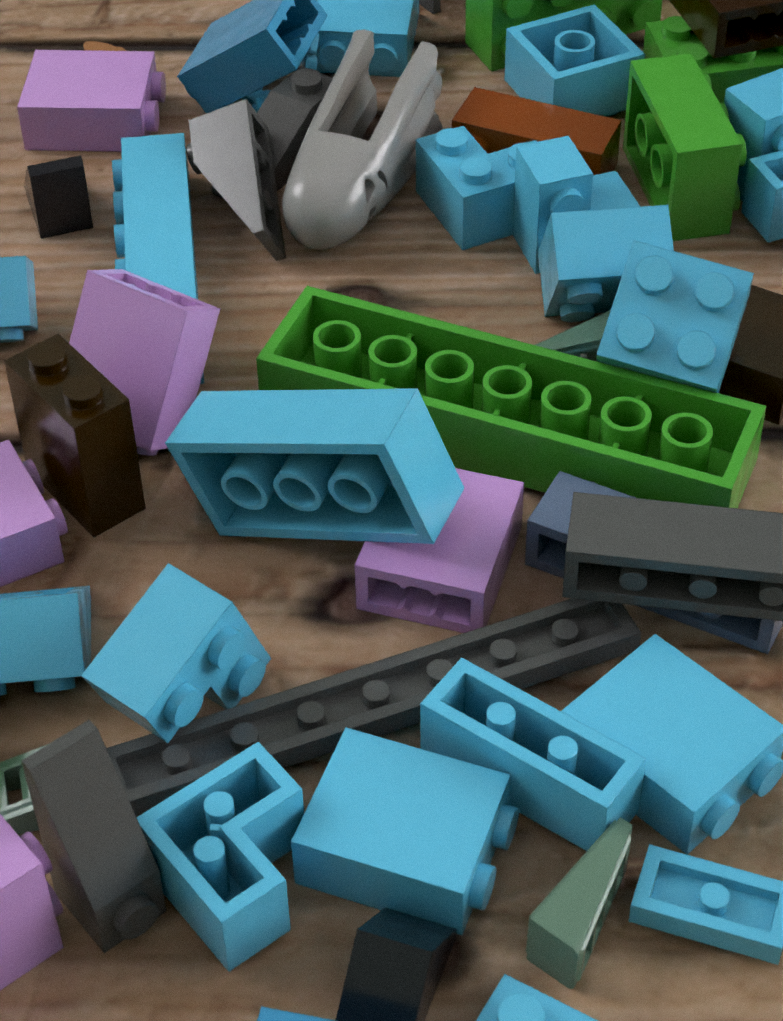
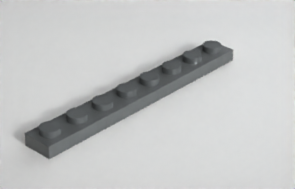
[106,598,641,817]

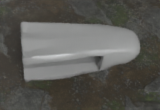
[282,29,442,250]

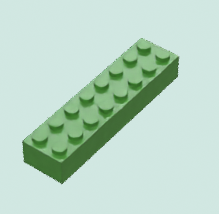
[256,286,766,508]

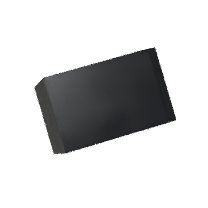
[24,155,93,239]
[336,907,457,1021]

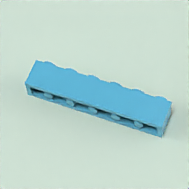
[112,133,204,384]

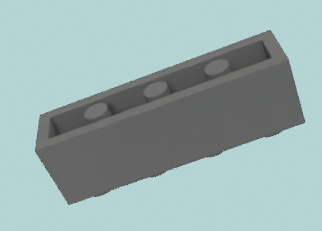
[562,492,783,621]

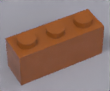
[451,87,621,175]

